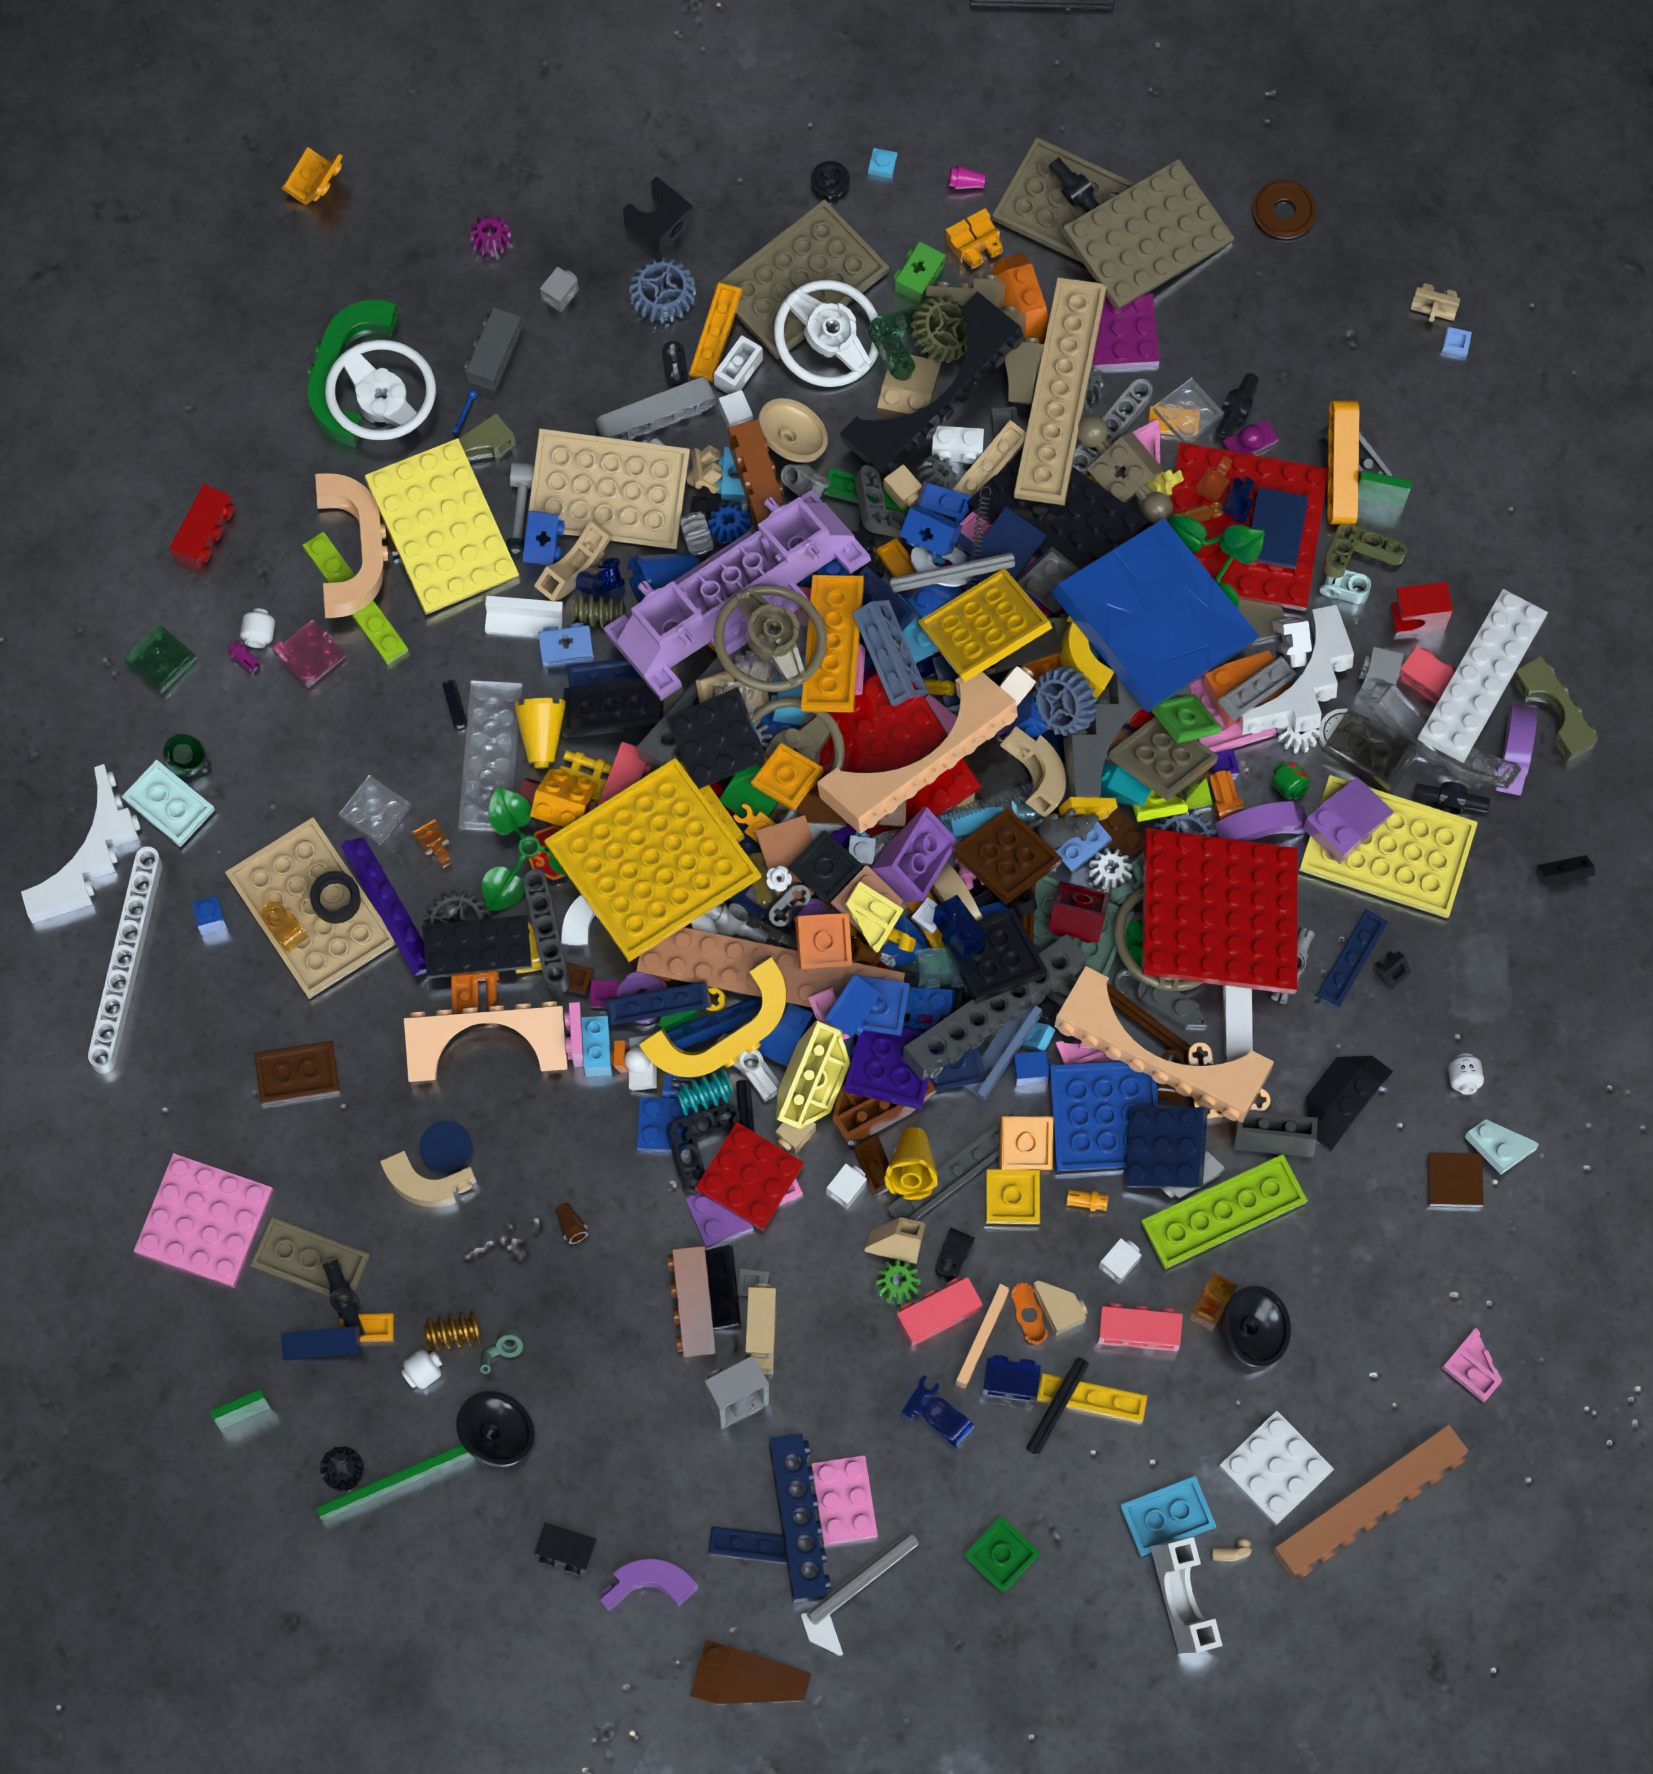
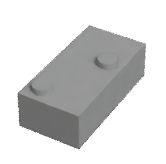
[705,1355,769,1429]

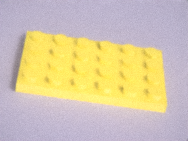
[364,438,519,615]
[1299,775,1478,918]

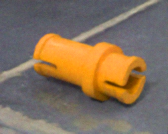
[1067,1189,1109,1212]

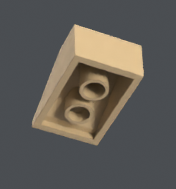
[876,351,941,420]

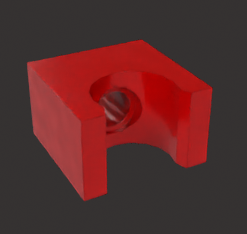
[1390,582,1453,636]

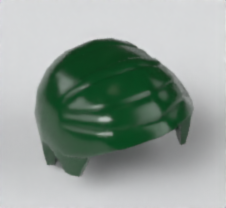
[163,734,206,777]

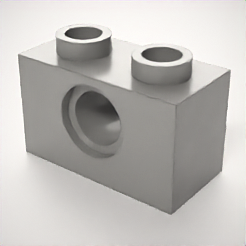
[1359,647,1404,695]

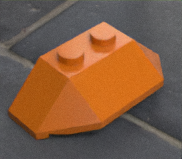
[989,253,1049,344]

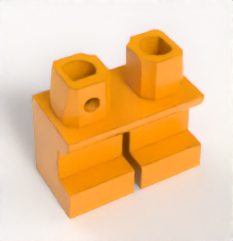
[945,208,1003,269]

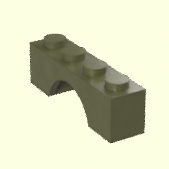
[1512,656,1598,762]

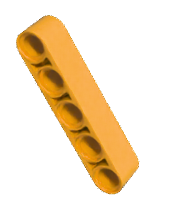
[1327,400,1359,525]

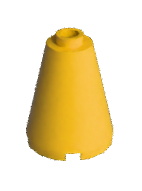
[514,698,565,769]
[885,1127,938,1200]

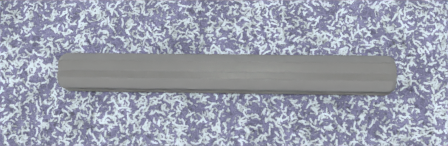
[890,553,1015,592]
[806,1532,919,1625]

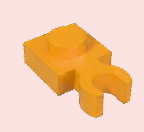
[733,804,777,842]

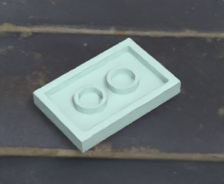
[122,760,215,847]

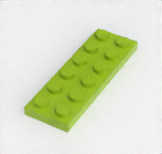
[1141,1154,1308,1270]

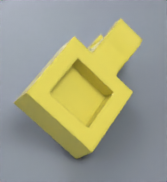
[1148,470,1184,498]

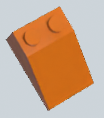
[1202,650,1291,728]

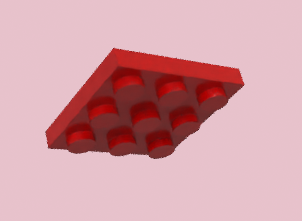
[695,1122,805,1231]

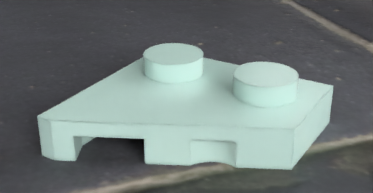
[1465,1119,1539,1175]

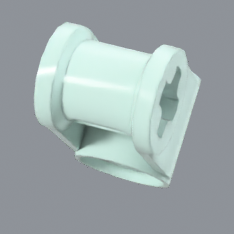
[1320,570,1371,604]

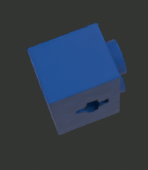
[899,505,963,558]
[522,511,565,565]

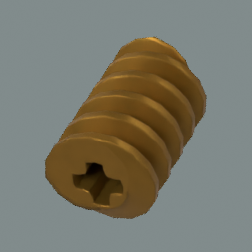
[424,1311,481,1352]

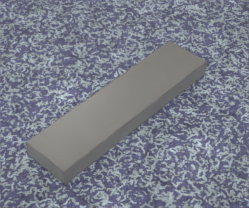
[1218,656,1298,721]

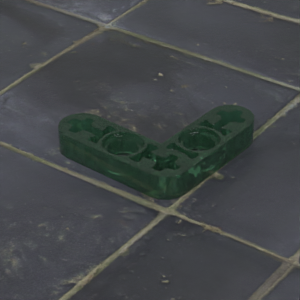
[868,307,930,381]

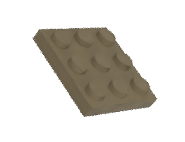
[1109,716,1218,801]

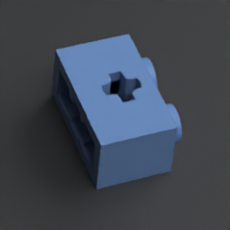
[538,623,594,667]
[1055,821,1113,874]

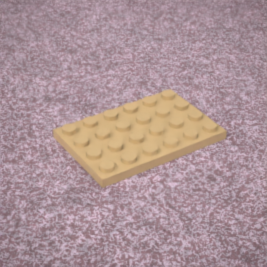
[526,429,690,550]
[225,817,396,999]

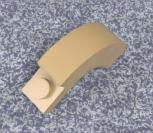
[534,520,613,601]
[1000,726,1066,817]
[930,862,983,930]
[380,1151,476,1207]

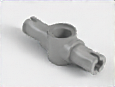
[704,903,769,944]
[1271,927,1315,1004]

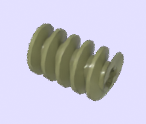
[572,593,626,628]

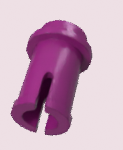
[227,640,261,672]

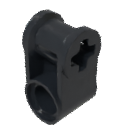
[935,1227,975,1282]

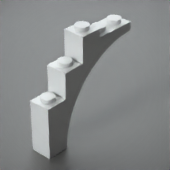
[1240,605,1354,735]
[21,764,141,923]

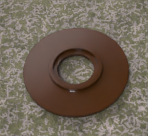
[1253,180,1317,239]

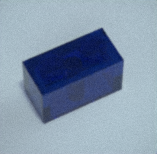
[933,895,986,961]
[982,1355,1041,1402]

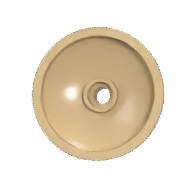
[758,398,828,462]

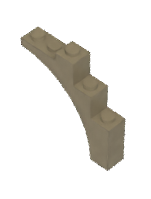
[926,275,1044,405]

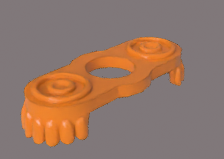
[1011,1282,1048,1345]

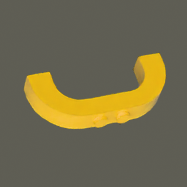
[1059,616,1114,698]
[639,955,787,1077]

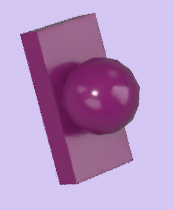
[1222,419,1279,455]

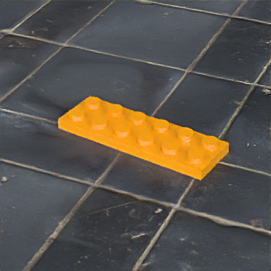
[801,575,864,712]

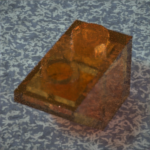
[1189,1272,1238,1332]

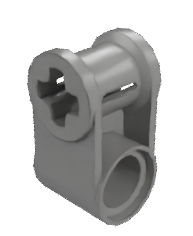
[781,464,830,498]

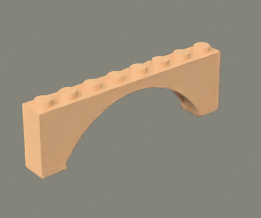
[817,672,1018,834]
[1055,966,1274,1123]

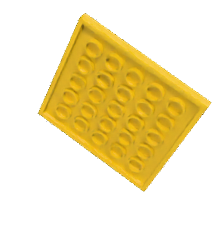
[544,758,761,962]

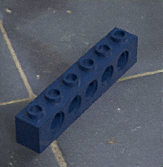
[768,1433,831,1604]

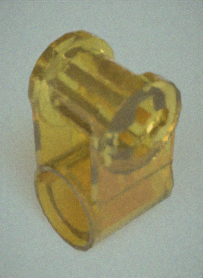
[262,902,309,953]

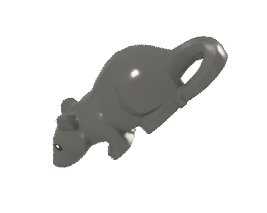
[1026,809,1099,849]

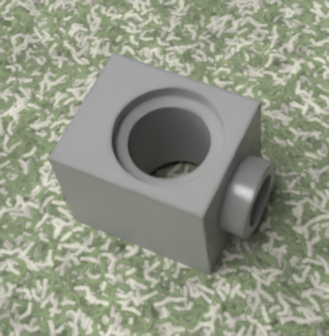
[540,267,579,312]

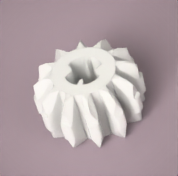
[1276,725,1320,754]
[1089,848,1133,892]

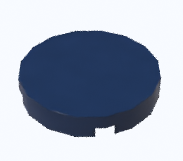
[419,1121,473,1174]

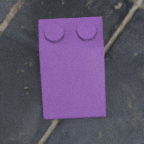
[1303,777,1394,864]
[871,807,958,903]

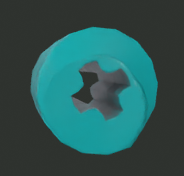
[675,1069,734,1116]

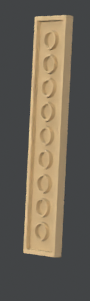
[1014,278,1107,505]

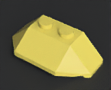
[776,1021,850,1129]

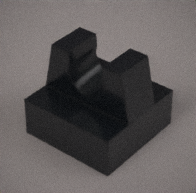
[1374,951,1411,988]

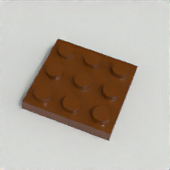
[952,808,1063,905]

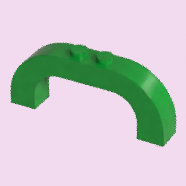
[308,300,398,447]

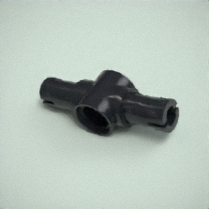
[1049,157,1100,212]
[322,1259,366,1337]

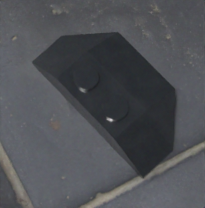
[1305,1056,1393,1152]

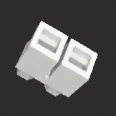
[1272,617,1312,668]

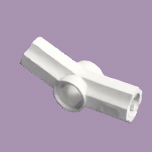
[718,1033,780,1102]

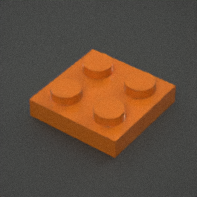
[795,913,853,969]

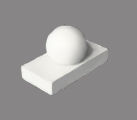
[625,1035,657,1091]

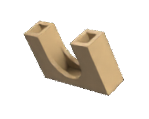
[746,1283,776,1374]

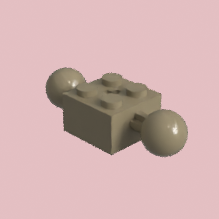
[1078,415,1173,524]

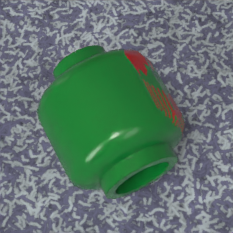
[1272,761,1310,800]

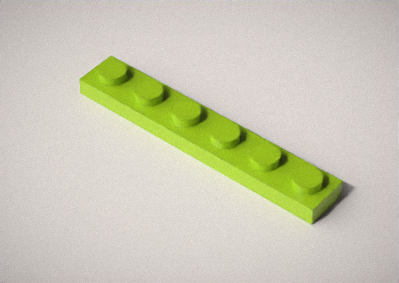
[302,532,408,665]

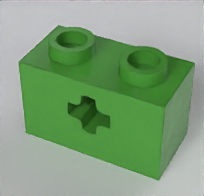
[893,242,946,304]

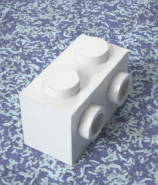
[932,426,984,464]

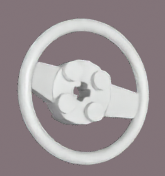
[774,280,882,387]
[325,340,436,440]

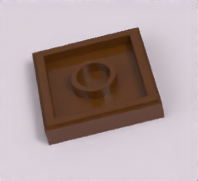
[1428,1152,1484,1207]

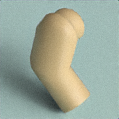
[1213,1539,1252,1561]

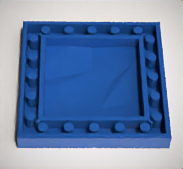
[1051,518,1259,713]

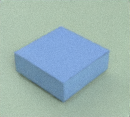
[1442,327,1472,357]

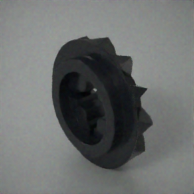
[811,161,850,199]
[320,1446,364,1490]

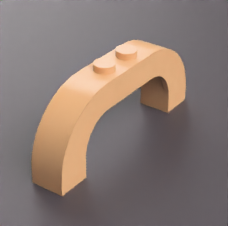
[315,473,388,618]

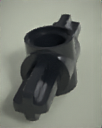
[1216,373,1259,438]
[1414,782,1490,814]

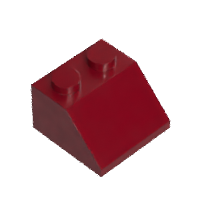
[1048,881,1111,943]

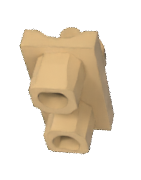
[1411,283,1461,323]
[687,445,723,494]

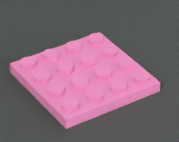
[134,1153,273,1288]

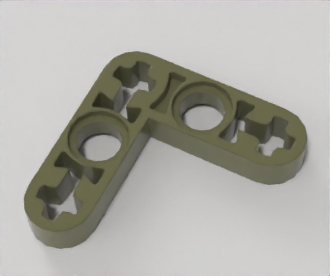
[1323,523,1407,578]

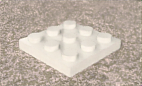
[1219,1411,1334,1526]

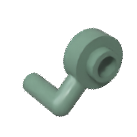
[1109,860,1144,906]
[480,1329,523,1374]

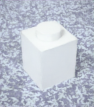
[719,390,753,429]
[826,1164,867,1210]
[1099,1238,1141,1284]

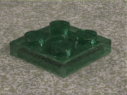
[124,624,197,694]

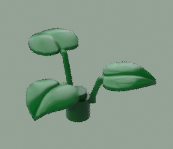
[1169,514,1265,609]
[482,787,567,911]

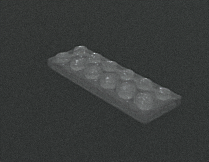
[458,681,523,831]

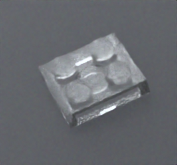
[1153,378,1224,444]
[338,775,411,846]

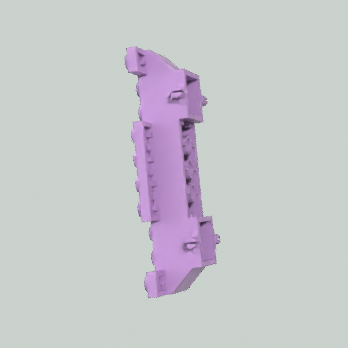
[603,490,871,701]

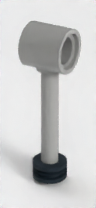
[506,461,535,554]

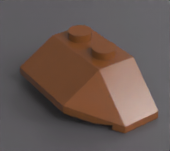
[832,1080,936,1141]

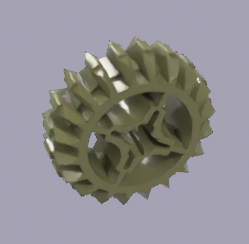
[910,295,968,363]

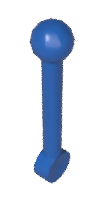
[452,389,477,436]

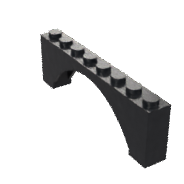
[840,291,1024,478]

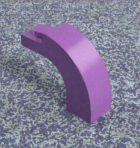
[1495,703,1537,796]
[1215,801,1307,842]
[600,1559,698,1612]

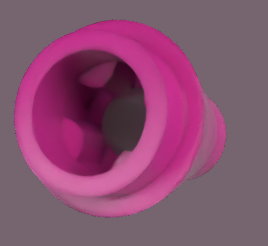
[948,165,985,189]

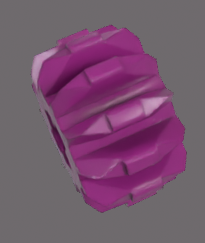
[469,213,511,257]

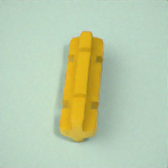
[923,679,956,695]

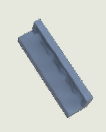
[853,600,928,706]
[963,1005,1043,1101]

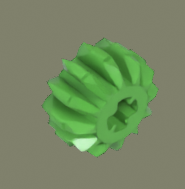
[875,1259,921,1305]

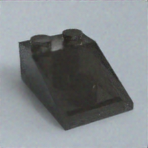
[982,622,1062,675]
[1323,709,1416,794]
[964,735,1028,808]

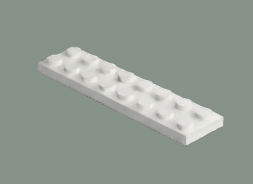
[1418,589,1548,763]

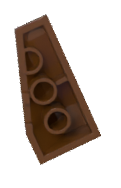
[797,791,906,829]
[690,1640,811,1705]

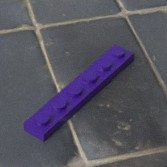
[341,837,426,976]

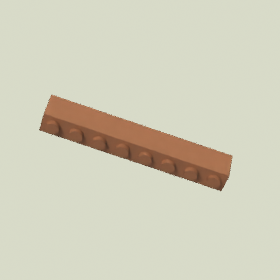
[1273,1425,1469,1578]

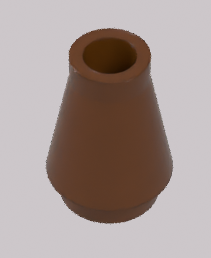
[555,1203,588,1244]

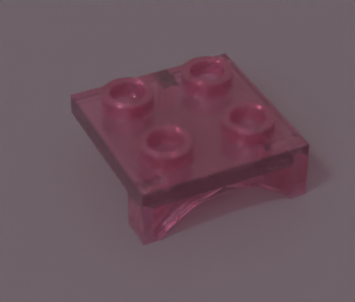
[273,619,347,688]

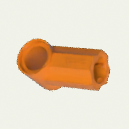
[1209,770,1244,822]

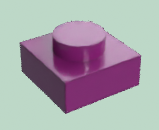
[590,980,618,1009]

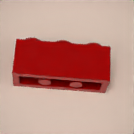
[169,484,235,569]

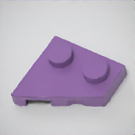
[686,1193,753,1249]

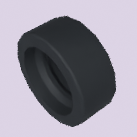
[310,871,361,924]

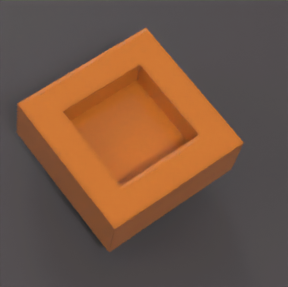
[610,1040,630,1073]

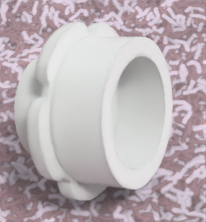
[766,866,792,892]

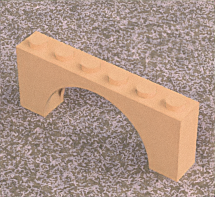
[404,1001,568,1082]

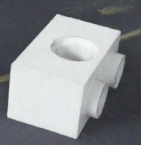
[714,335,763,394]

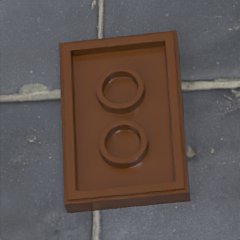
[254,1041,340,1105]

